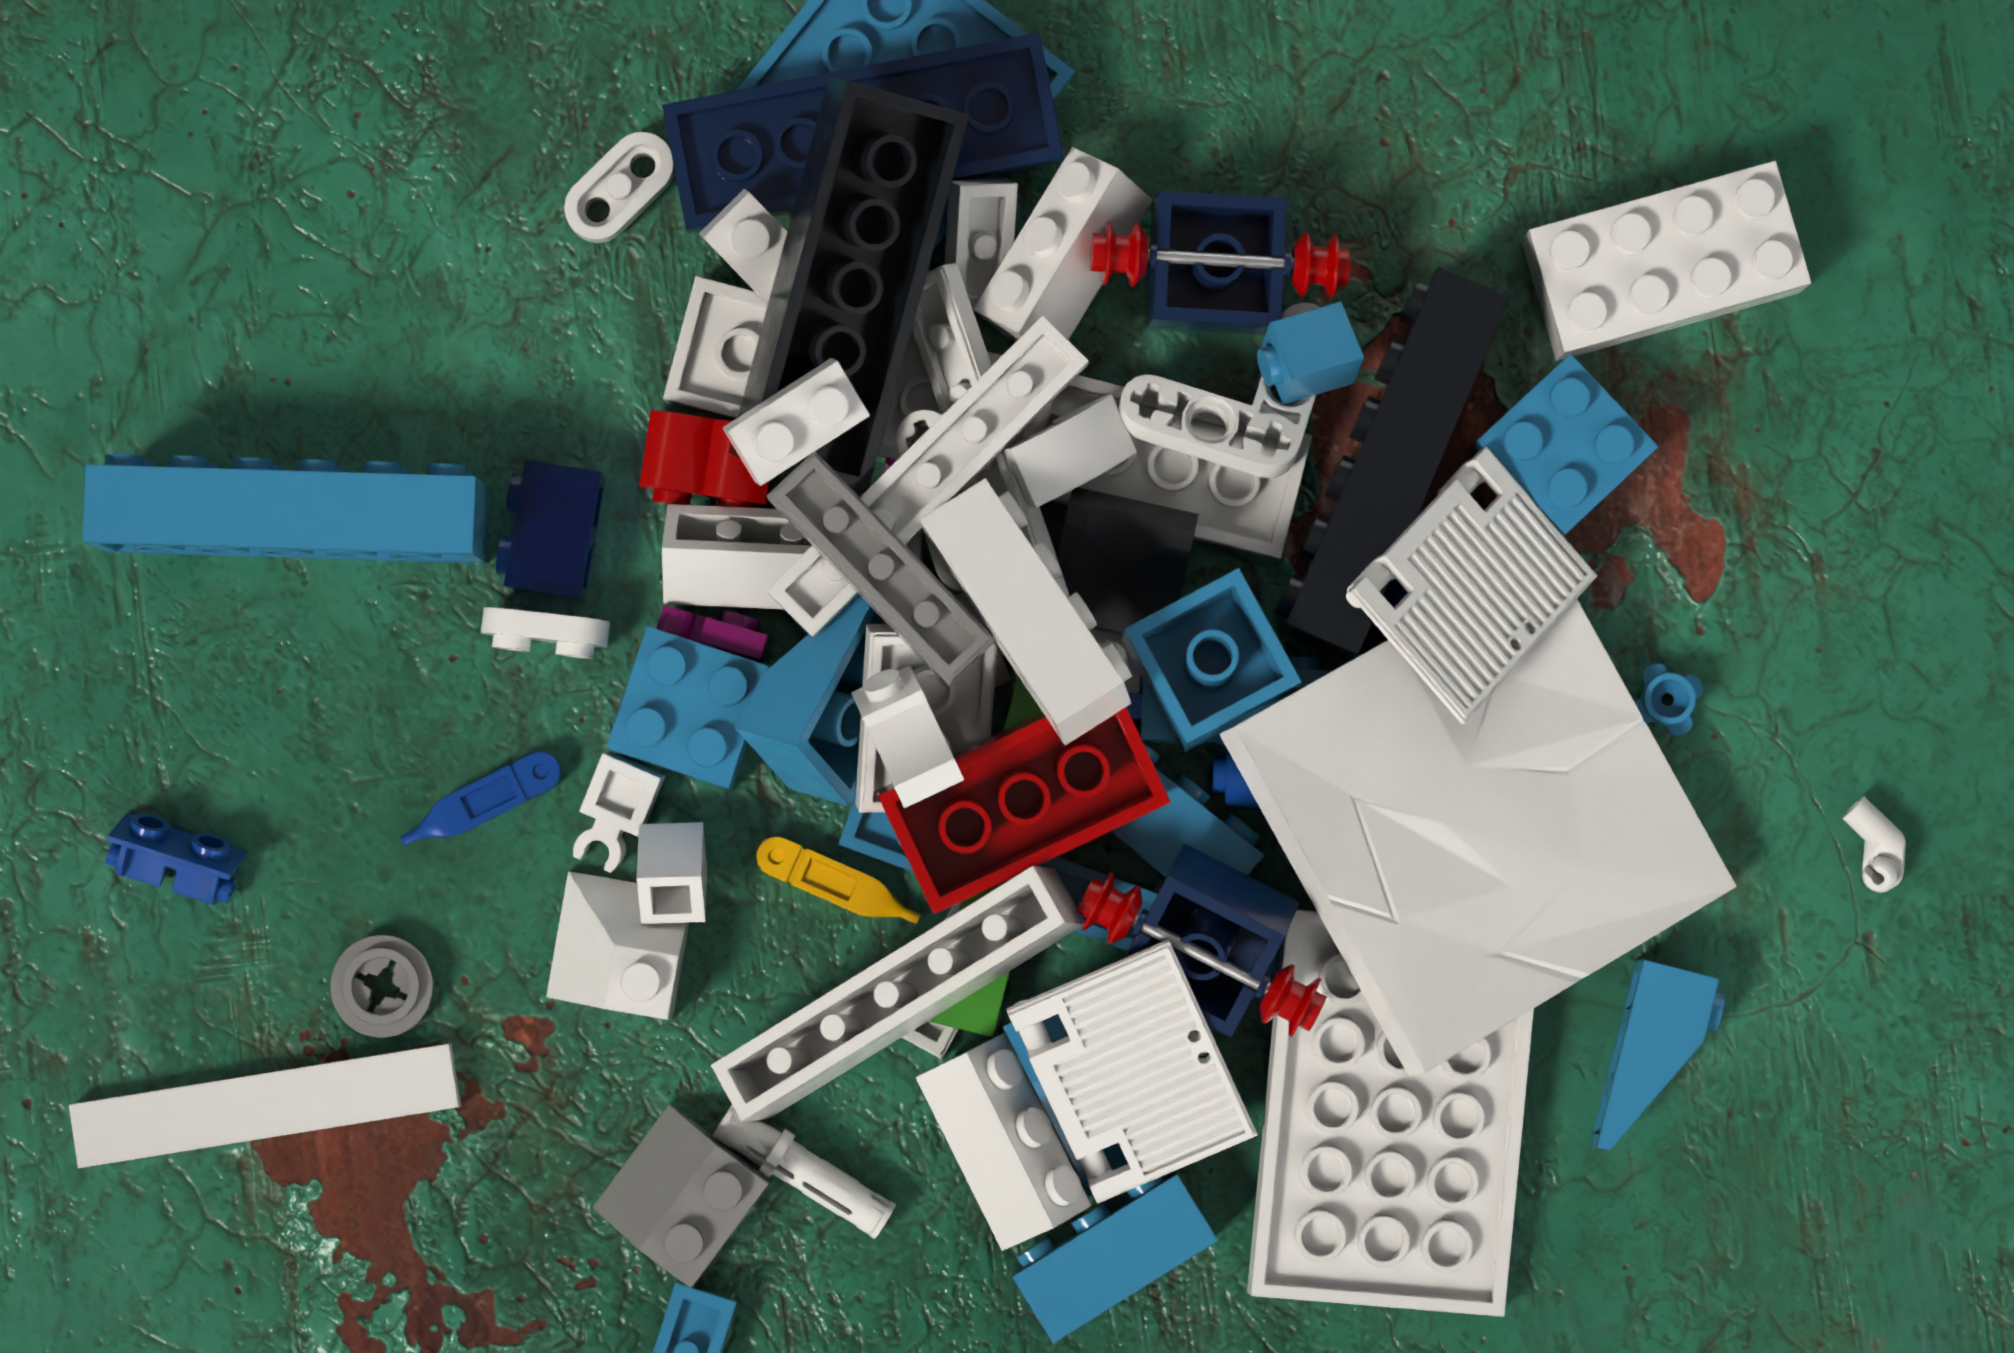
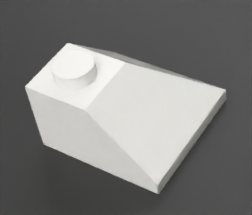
[546,871,689,1020]

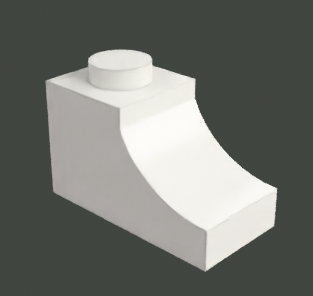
[851,665,964,808]

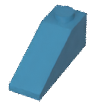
[1590,959,1725,1151]

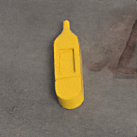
[756,836,921,924]

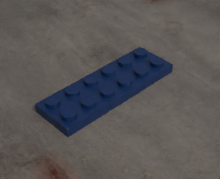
[662,32,1064,233]

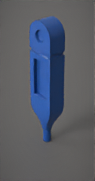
[400,752,562,846]

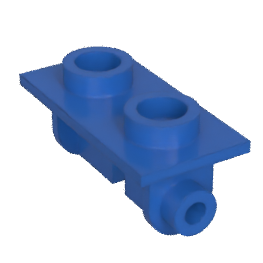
[106,813,247,905]

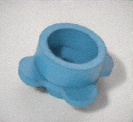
[1635,664,1703,736]

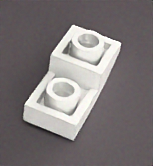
[1004,394,1137,508]

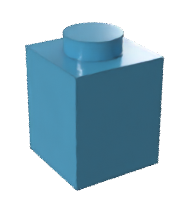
[1257,302,1364,405]

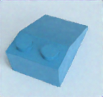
[735,594,887,807]

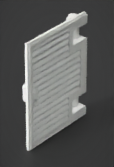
[1346,446,1597,724]
[1006,939,1258,1204]

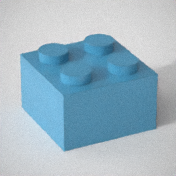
[1470,353,1659,536]
[1122,568,1302,753]
[606,626,770,791]

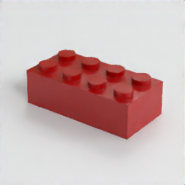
[877,707,1171,914]

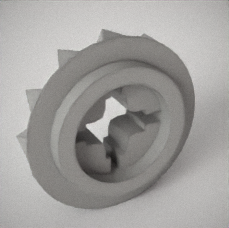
[330,935,434,1038]

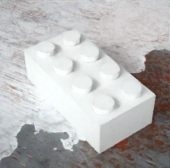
[1521,161,1811,362]

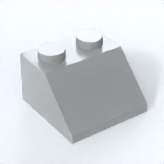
[592,1104,772,1288]

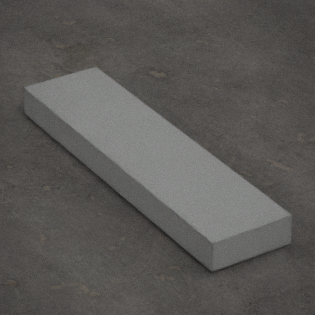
[767,452,996,687]

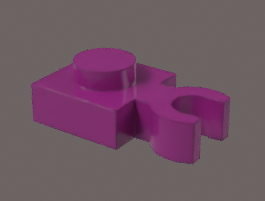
[657,605,771,663]

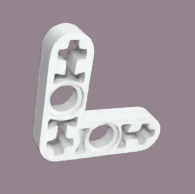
[1118,303,1320,479]

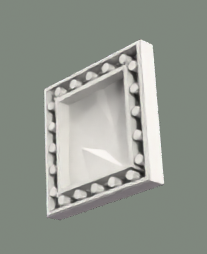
[1219,599,1737,1077]

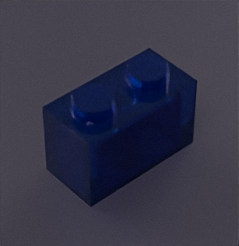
[496,459,606,603]

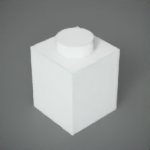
[636,822,707,924]

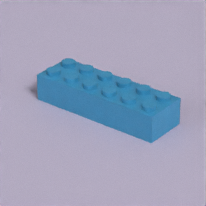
[82,454,489,564]

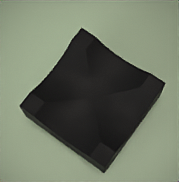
[1057,487,1199,634]

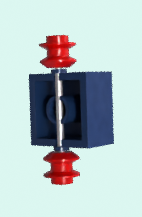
[1090,191,1350,335]
[1076,843,1327,1037]

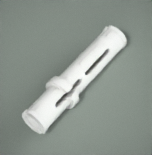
[712,1105,896,1239]

